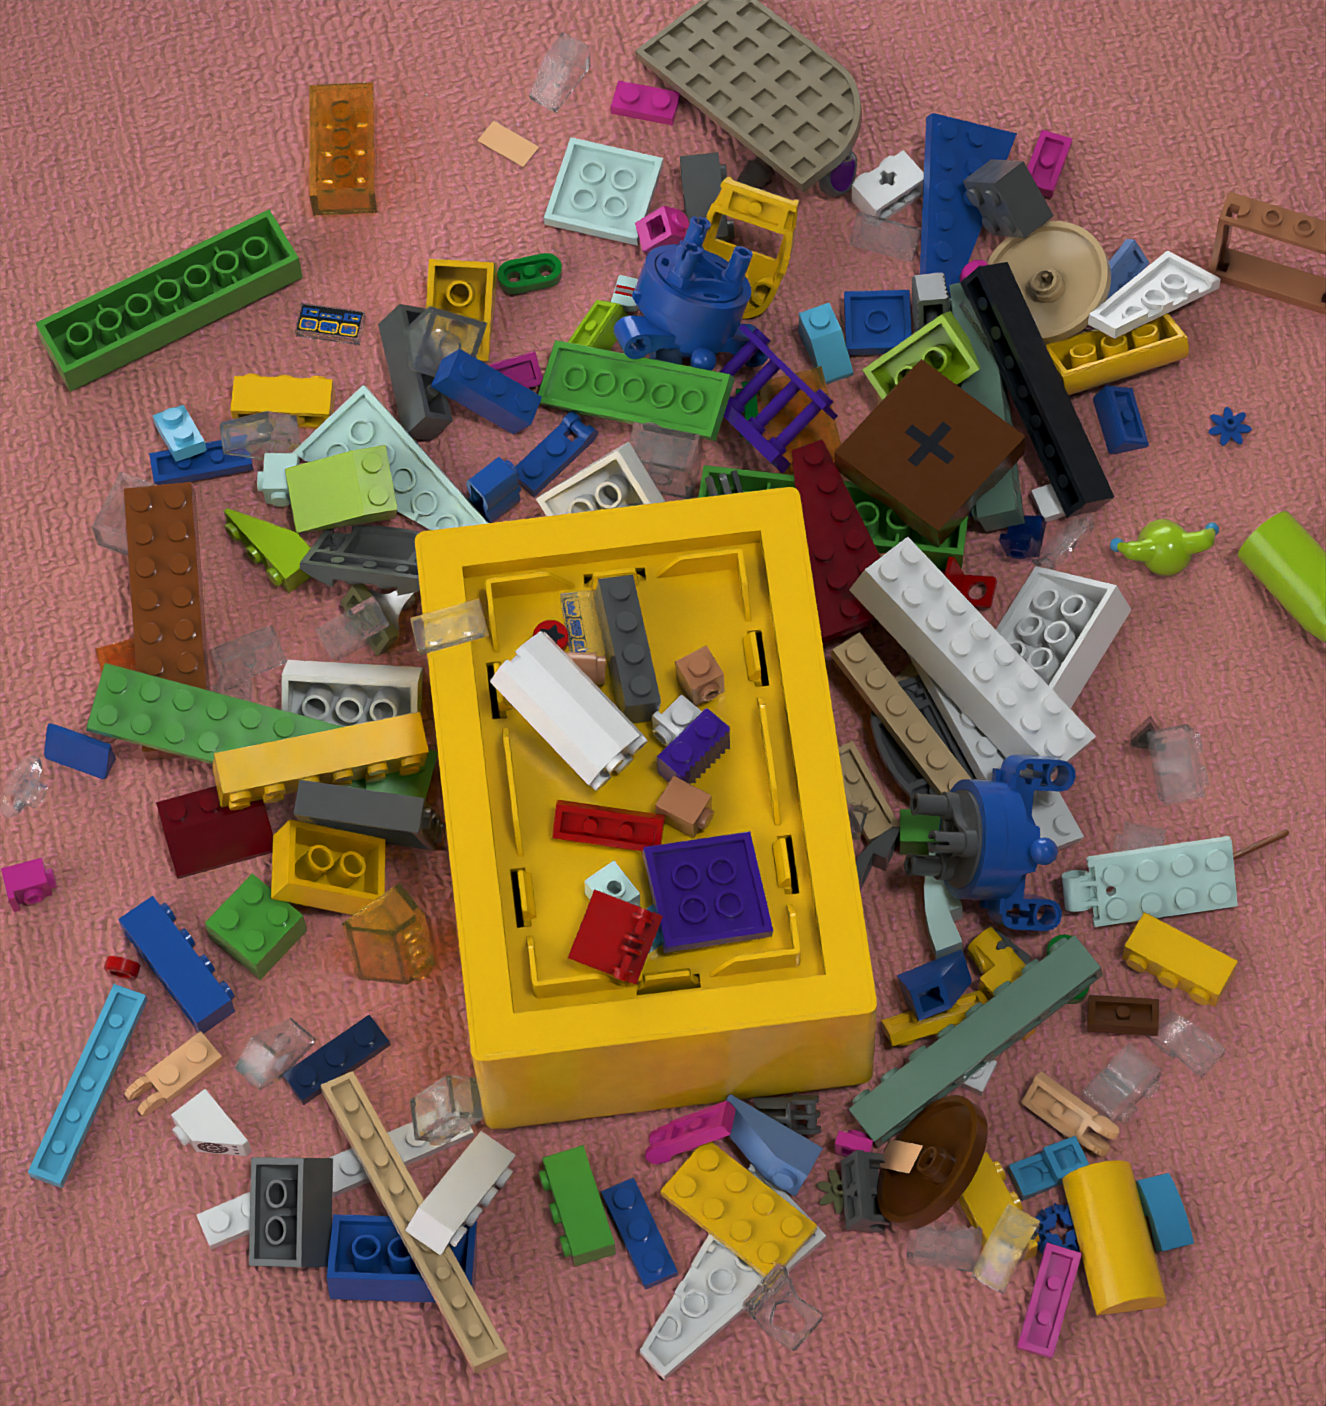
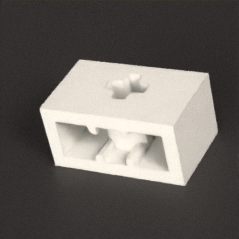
[852,150,924,227]

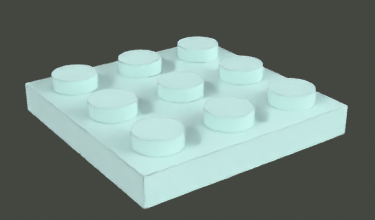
[544,137,664,246]

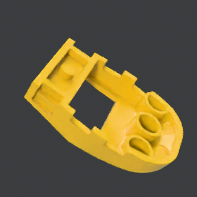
[702,176,799,319]

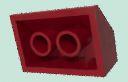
[156,786,273,879]

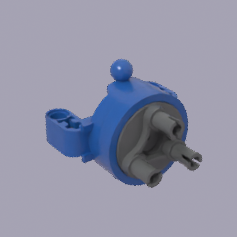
[904,754,1076,931]

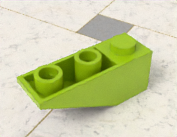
[224,508,311,593]

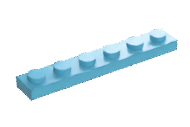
[28,984,148,1188]

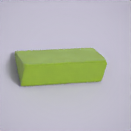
[568,300,629,351]

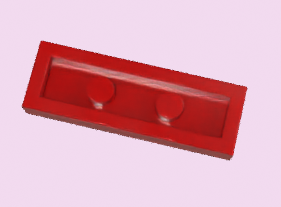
[552,800,666,851]

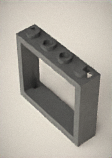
[293,780,445,851]

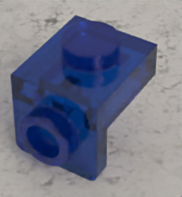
[999,515,1047,559]

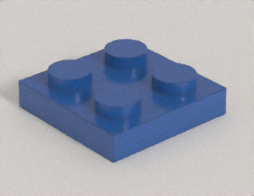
[844,290,912,355]

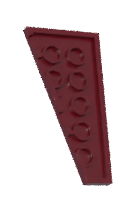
[791,439,881,643]

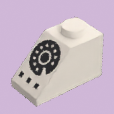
[171,1089,252,1156]

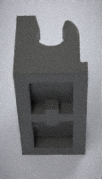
[841,1150,890,1233]

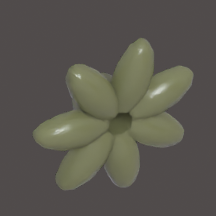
[817,1169,844,1214]

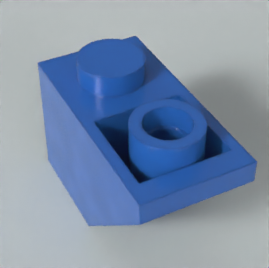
[897,949,972,1021]

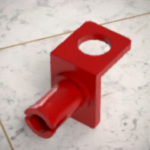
[941,556,997,608]

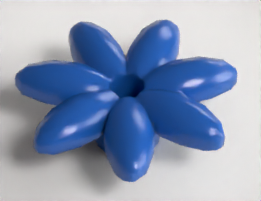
[1208,407,1252,446]

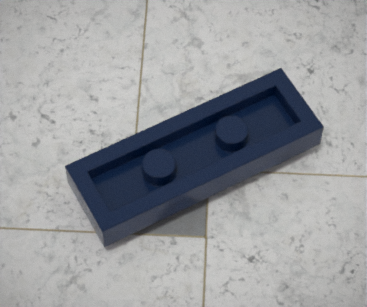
[283,1014,391,1105]

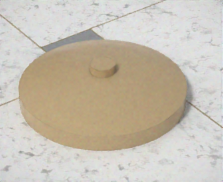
[987,221,1111,344]

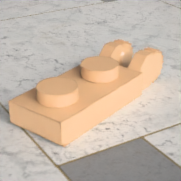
[124,1031,223,1117]
[1021,1071,1120,1156]

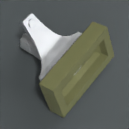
[340,583,416,656]

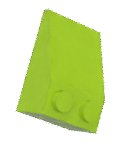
[285,445,398,534]

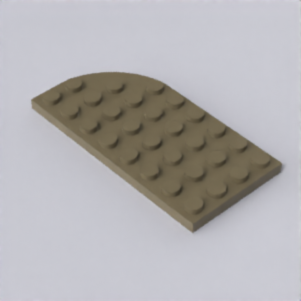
[635,0,862,193]

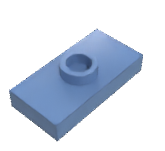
[1107,239,1149,299]

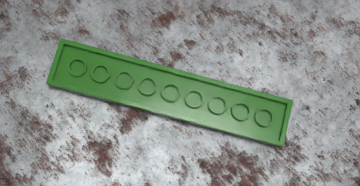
[86,663,438,800]

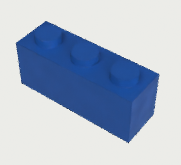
[431,349,542,434]

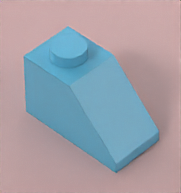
[798,303,853,386]

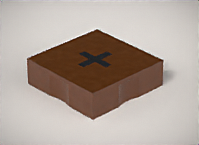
[834,359,1025,548]

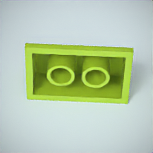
[862,311,981,400]

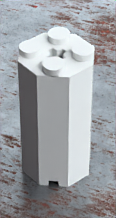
[490,631,648,791]

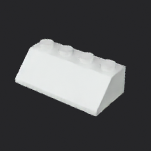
[282,660,423,727]

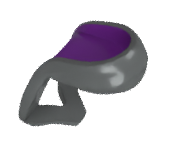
[819,150,857,197]

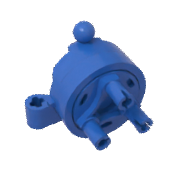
[613,216,769,371]

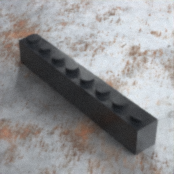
[960,262,1115,518]

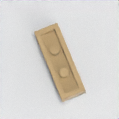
[838,741,900,844]

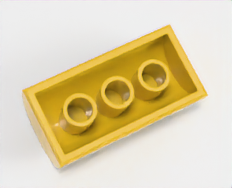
[1046,313,1189,396]
[1062,1160,1167,1316]

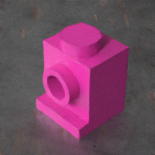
[635,206,689,253]
[1,858,57,912]

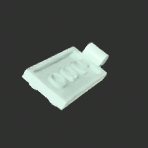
[1061,836,1238,927]

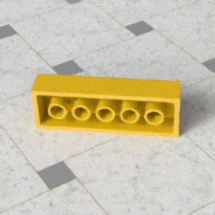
[212,712,429,810]

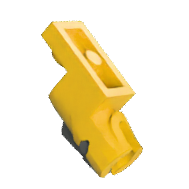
[967,927,1036,1041]

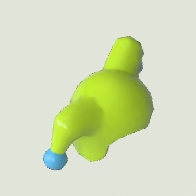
[1110,519,1219,576]

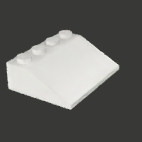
[536,442,665,516]
[996,566,1131,709]

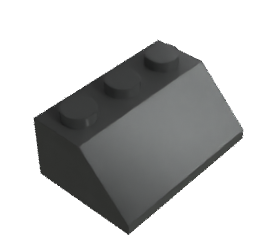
[249,1157,333,1267]

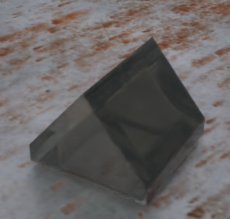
[1130,715,1165,751]

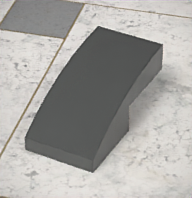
[856,826,900,891]

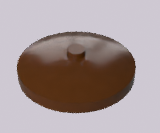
[877,1095,988,1230]

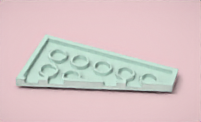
[292,385,489,530]

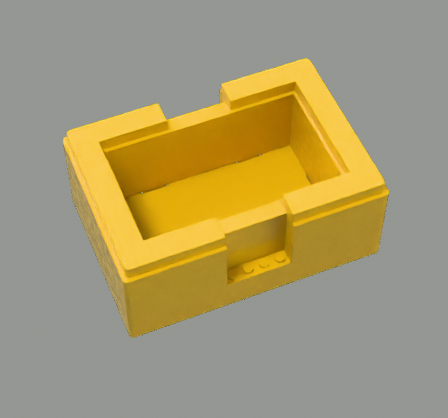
[415,487,877,1129]

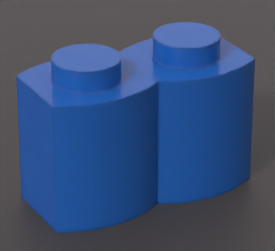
[466,457,521,523]

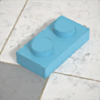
[153,405,207,462]

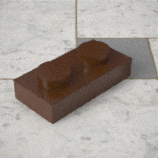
[1087,995,1159,1036]

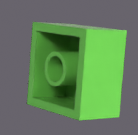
[205,874,307,980]

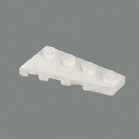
[1088,251,1220,339]

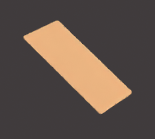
[478,121,539,167]
[880,1139,923,1173]

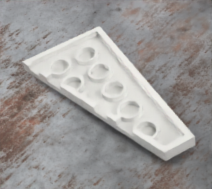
[640,1163,826,1380]

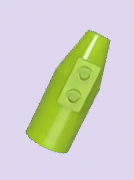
[1238,511,1326,643]

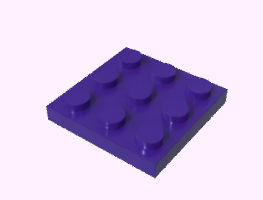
[642,831,773,953]

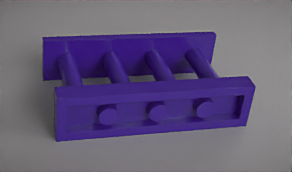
[719,324,838,474]

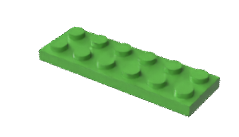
[538,340,735,441]

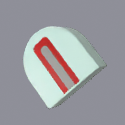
[611,275,639,312]

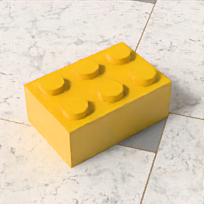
[271,819,386,918]

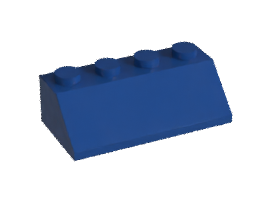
[327,1214,477,1303]

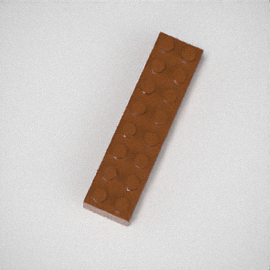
[123,482,210,761]

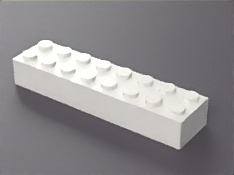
[849,537,1096,778]

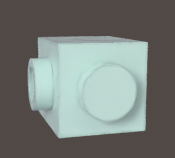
[257,453,300,507]
[584,861,640,907]

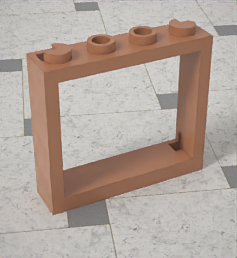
[1209,191,1326,315]

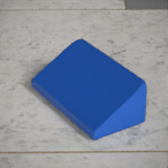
[1093,386,1149,454]
[44,723,116,779]

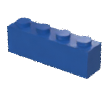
[118,896,235,1034]

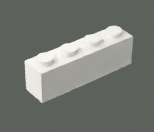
[405,1131,516,1256]

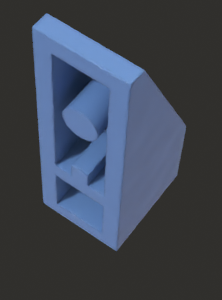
[727,1094,823,1196]

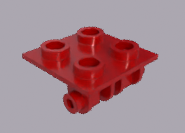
[568,889,663,985]

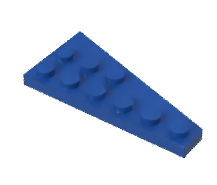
[920,113,1017,298]

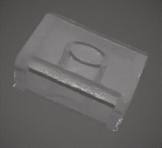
[404,306,487,377]

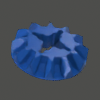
[1033,1203,1080,1254]

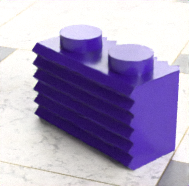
[657,708,730,785]

